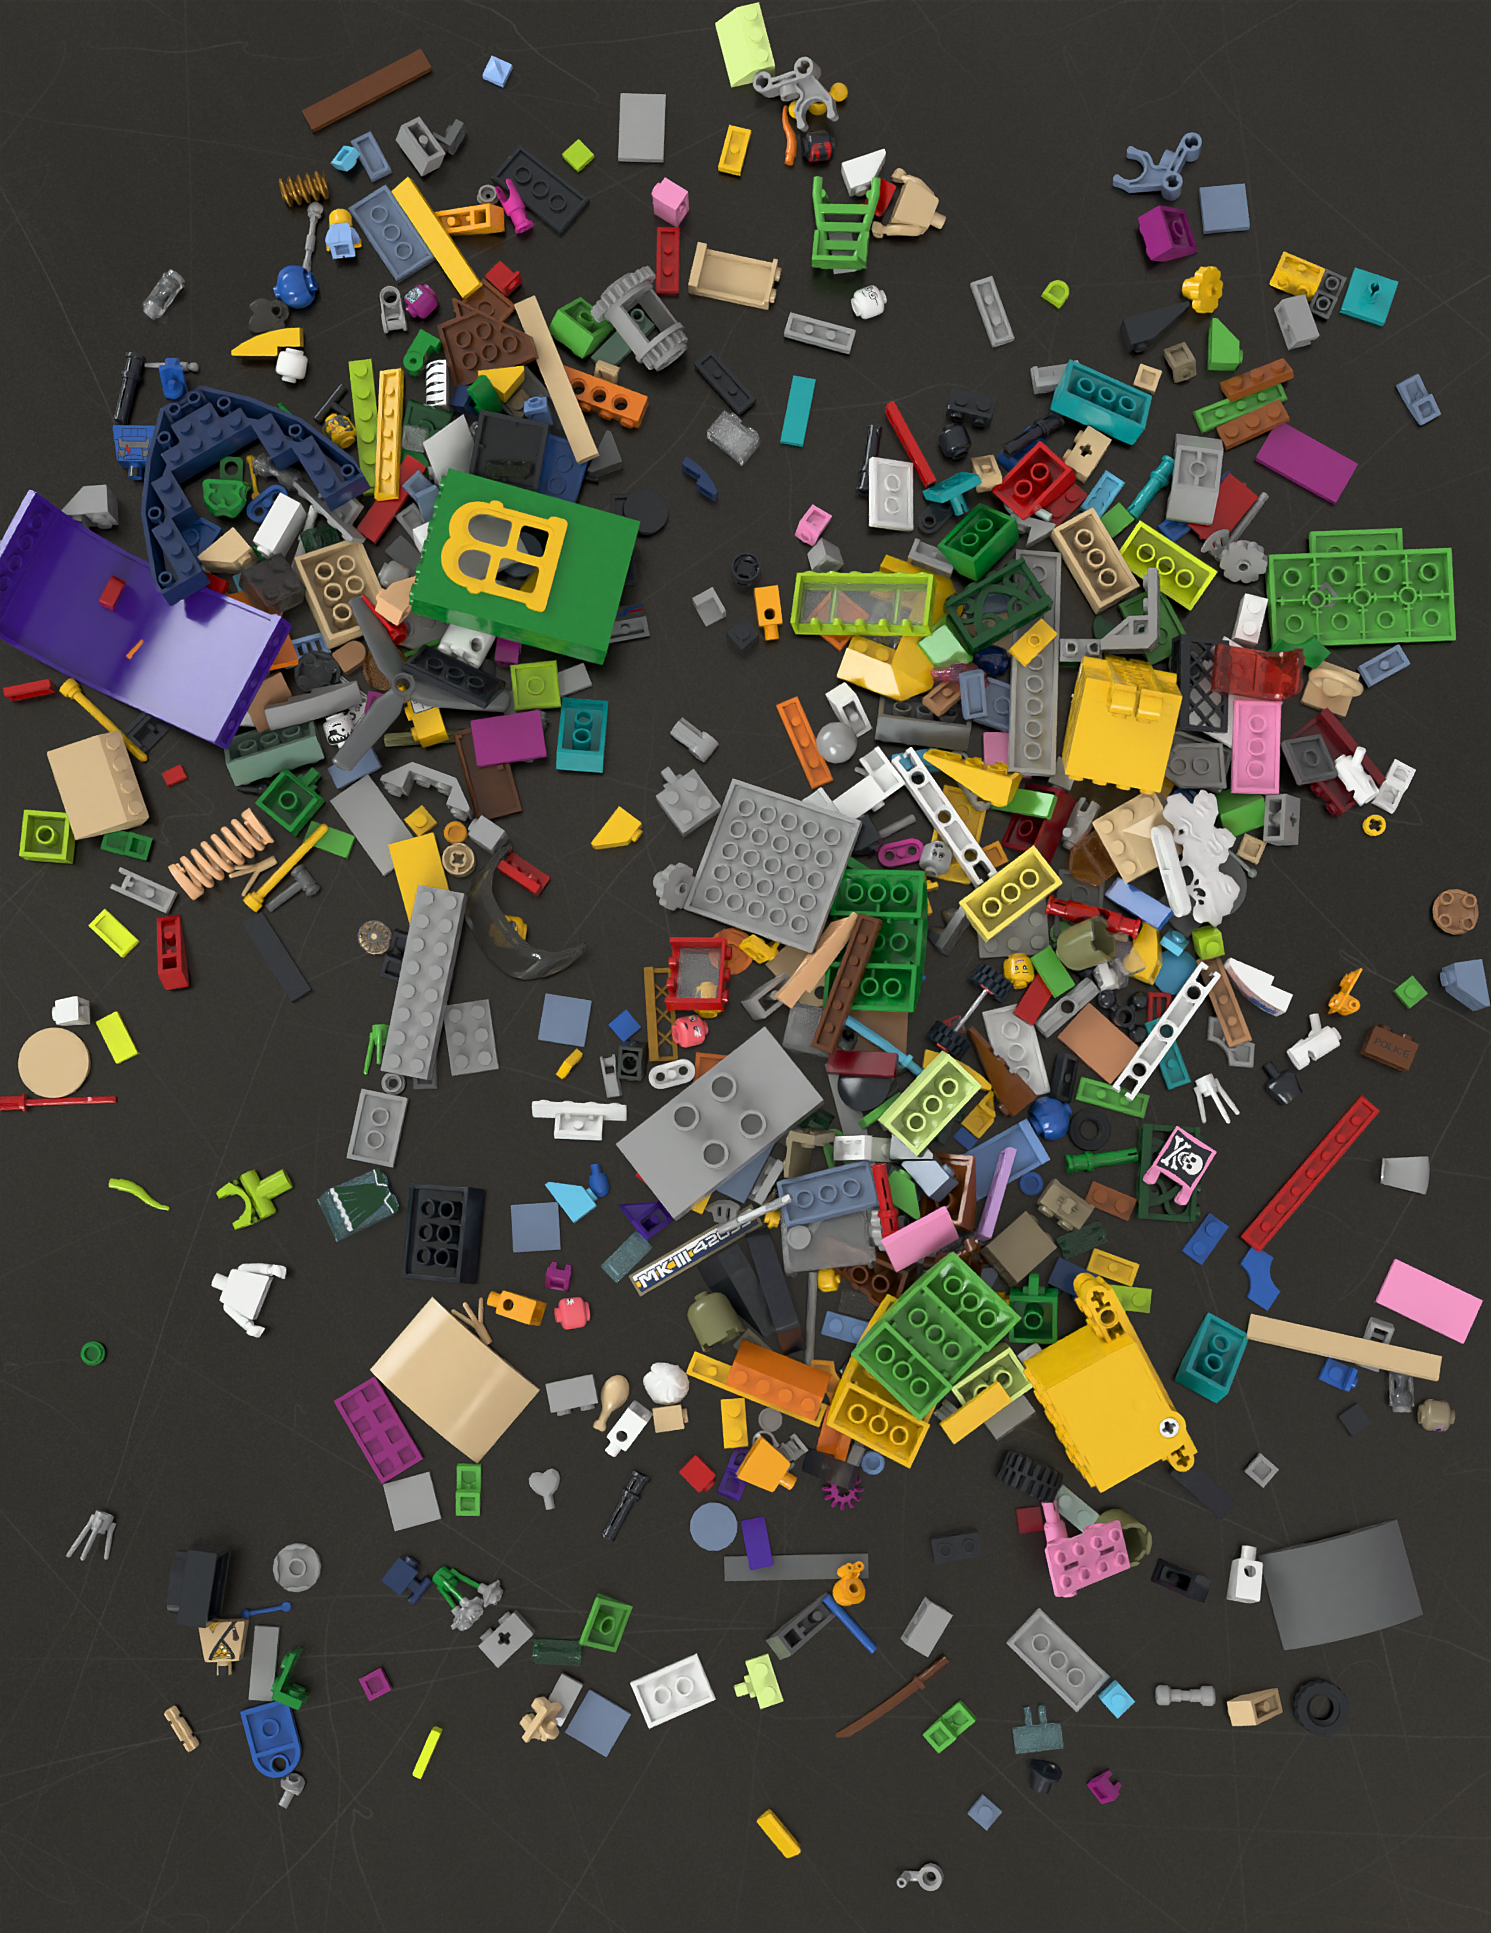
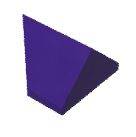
[618,1201,674,1241]

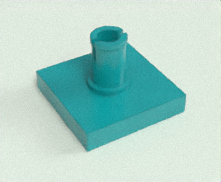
[1339,268,1398,327]
[923,471,982,516]

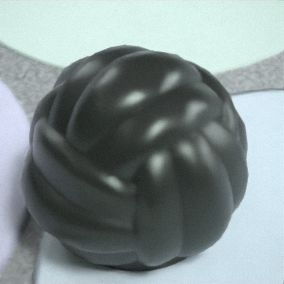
[837,1026,858,1051]

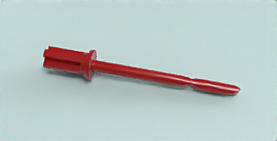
[0,1093,116,1112]

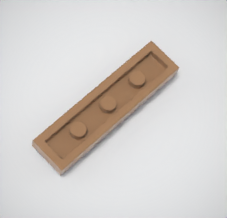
[1196,956,1252,1049]

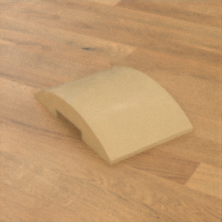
[370,1297,540,1464]

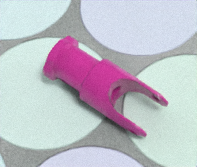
[495,178,533,234]

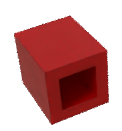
[679,1454,716,1493]

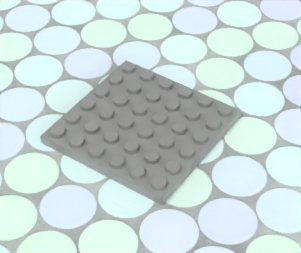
[683,779,863,954]

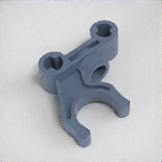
[1113,132,1202,201]

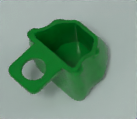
[202,456,251,518]

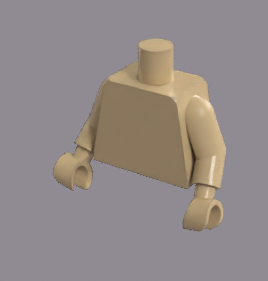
[872,168,946,238]

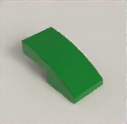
[467,375,503,415]
[100,830,153,861]

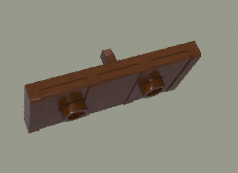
[453,728,522,820]

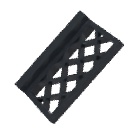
[1171,634,1229,734]

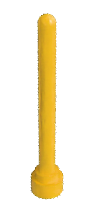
[59,678,147,762]
[243,824,328,912]

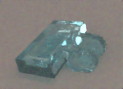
[1012,1705,1064,1754]

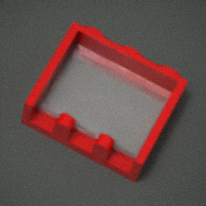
[664,937,732,1012]

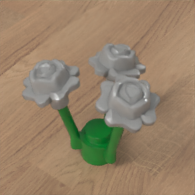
[432,1566,503,1631]

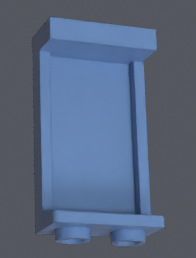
[963,1118,1050,1202]

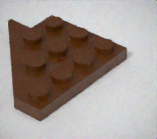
[437,298,539,389]

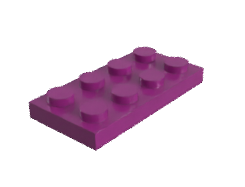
[334,1376,424,1484]

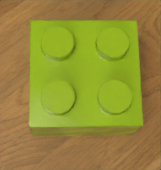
[19,810,75,864]

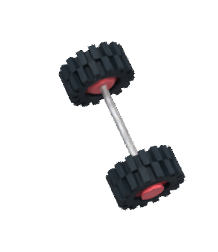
[926,962,1015,1061]

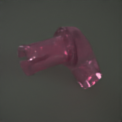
[931,662,990,688]

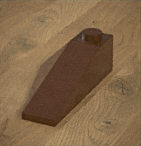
[967,1026,1038,1117]
[817,1234,918,1307]

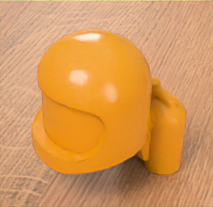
[833,1561,865,1606]

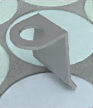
[1380,1156,1430,1194]

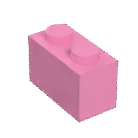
[652,178,689,227]

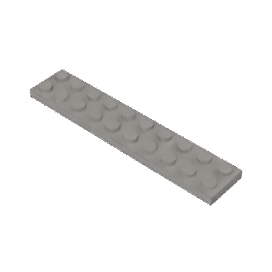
[1007,549,1061,777]

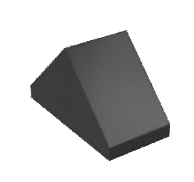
[587,430,623,477]

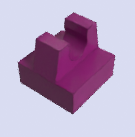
[545,1261,571,1292]
[1087,1770,1122,1804]

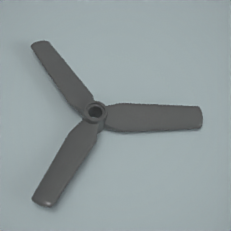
[332,595,510,771]

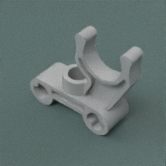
[753,57,839,132]

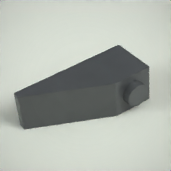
[766,1592,836,1660]

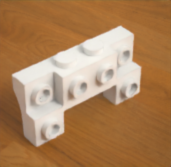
[802,746,906,820]

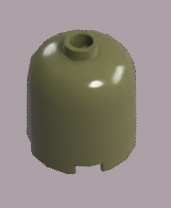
[1056,916,1117,971]
[687,1291,746,1352]
[1095,1509,1152,1567]

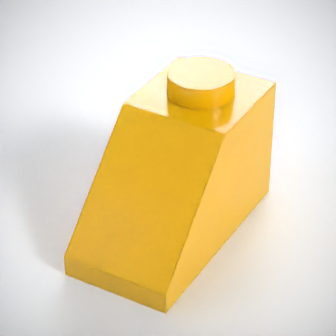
[591,806,643,850]

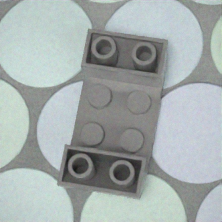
[1166,434,1223,526]
[380,762,474,821]

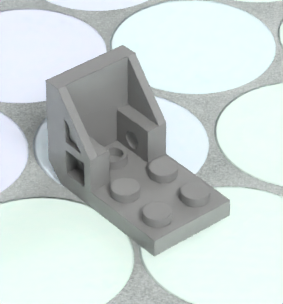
[1100,568,1160,654]

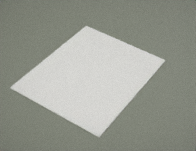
[423,414,474,486]

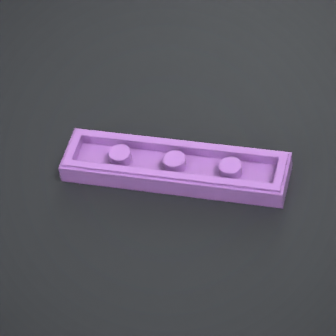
[976,1147,1017,1242]

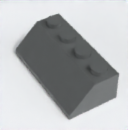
[875,694,972,751]

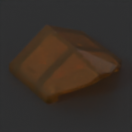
[1068,830,1118,886]

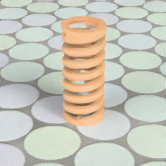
[168,808,275,900]

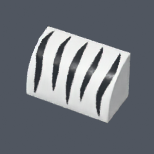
[426,360,449,411]

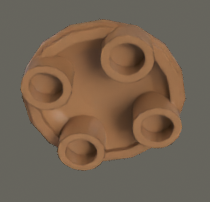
[1433,889,1479,935]

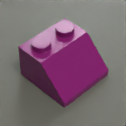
[1138,205,1198,262]

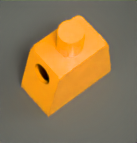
[754,585,782,640]
[487,1290,547,1326]
[736,1435,797,1492]

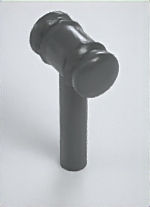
[265,864,320,912]

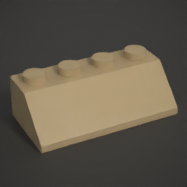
[1050,507,1140,615]

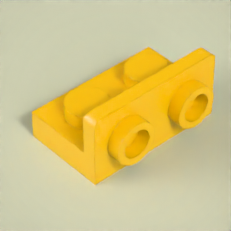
[1269,251,1325,302]

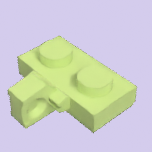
[734,1653,783,1709]

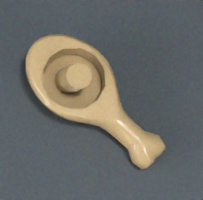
[593,1375,629,1432]

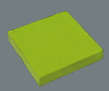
[510,660,561,712]

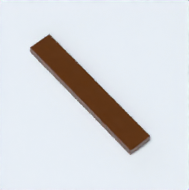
[302,49,432,133]
[811,913,883,1055]

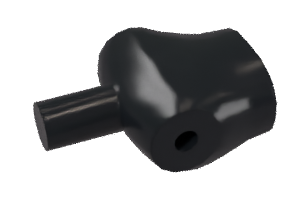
[1264,1061,1303,1106]

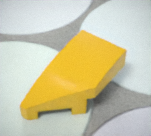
[960,1090,996,1140]

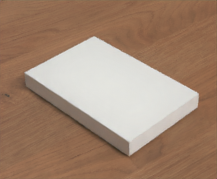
[869,457,913,532]
[630,1653,716,1728]

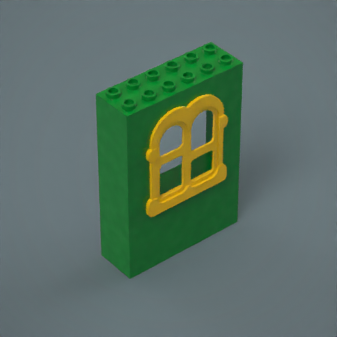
[409,468,640,665]

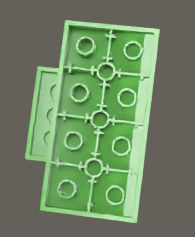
[1265,528,1456,647]

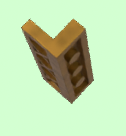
[644,967,678,1063]

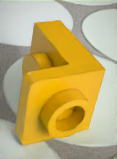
[739,934,780,964]

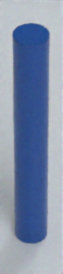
[822,1594,878,1653]

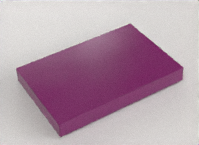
[471,710,547,768]

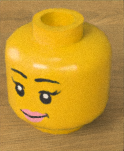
[1003,953,1035,989]

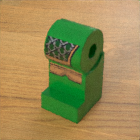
[403,329,443,376]

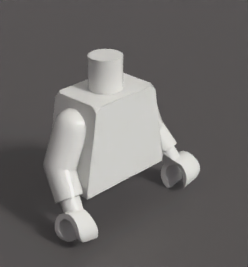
[211,1263,286,1338]

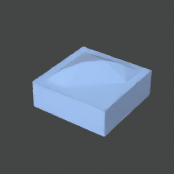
[482,56,513,87]

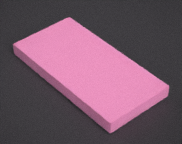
[1231,699,1281,795]
[1375,1259,1483,1344]

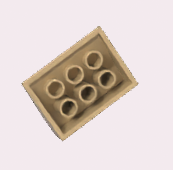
[293,540,390,650]
[47,731,149,840]

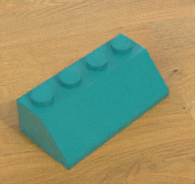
[1050,359,1152,445]

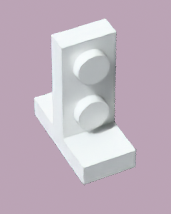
[833,1135,892,1162]

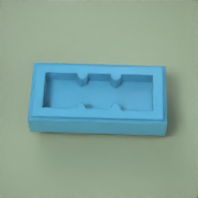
[1080,470,1125,518]

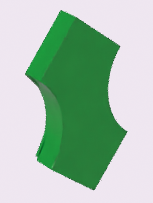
[1264,636,1331,671]

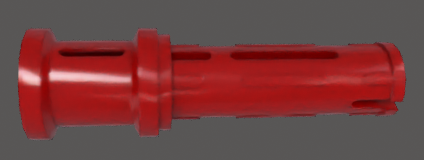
[871,1163,900,1238]

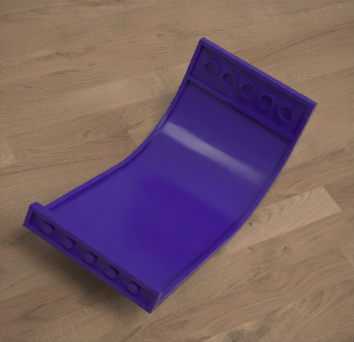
[0,489,293,750]

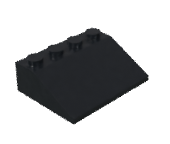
[401,1183,484,1284]

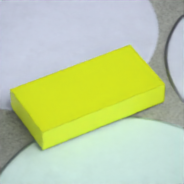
[88,909,140,958]
[96,1011,139,1064]
[412,1726,443,1779]

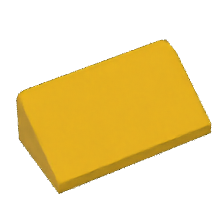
[757,1809,801,1858]

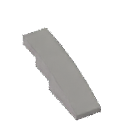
[264,680,363,730]

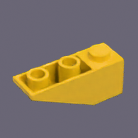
[1123,921,1163,985]

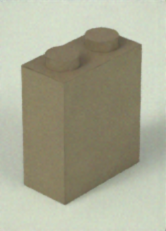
[980,1211,1057,1287]

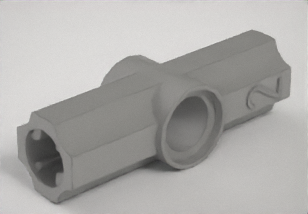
[1034,977,1100,1038]

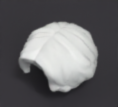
[643,1362,690,1405]

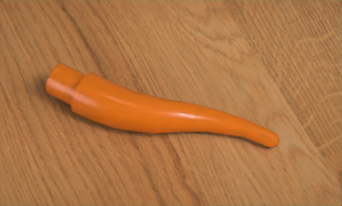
[782,105,797,165]

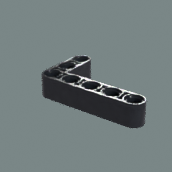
[745,1227,807,1356]

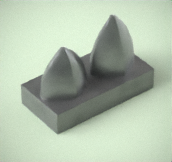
[927,906,970,956]

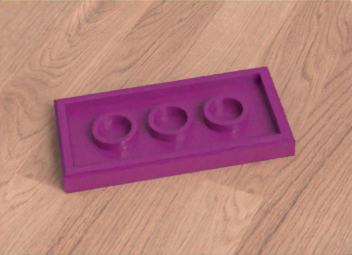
[1255,423,1358,505]

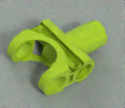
[216,1169,293,1230]

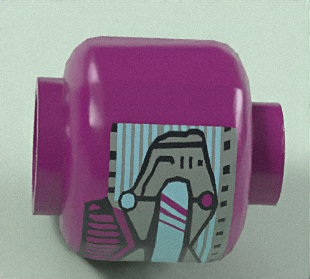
[404,284,438,319]

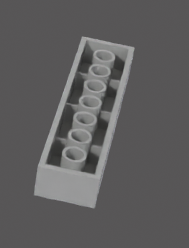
[381,885,468,1080]

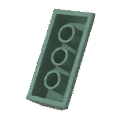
[224,720,325,786]

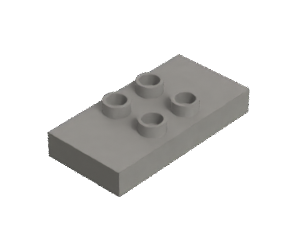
[616,1027,825,1221]

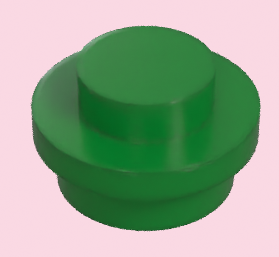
[81,1341,105,1365]

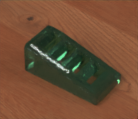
[300,525,345,553]

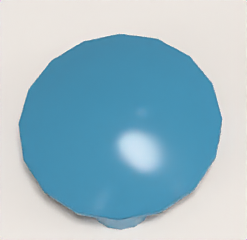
[1155,950,1198,995]

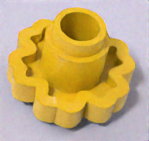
[1182,266,1223,313]

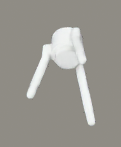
[1193,1073,1240,1123]

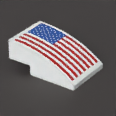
[1222,958,1293,1017]

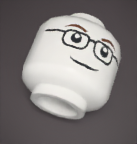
[851,285,887,319]

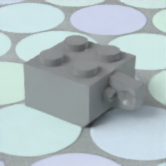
[656,767,721,837]

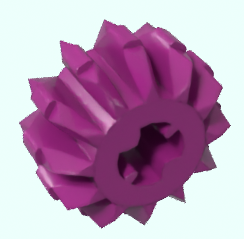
[822,1478,863,1510]

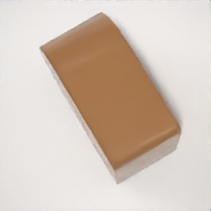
[332,641,368,675]

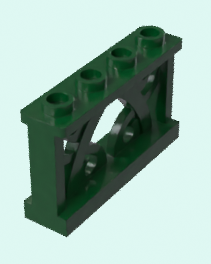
[943,557,1053,656]
[1135,1123,1204,1223]

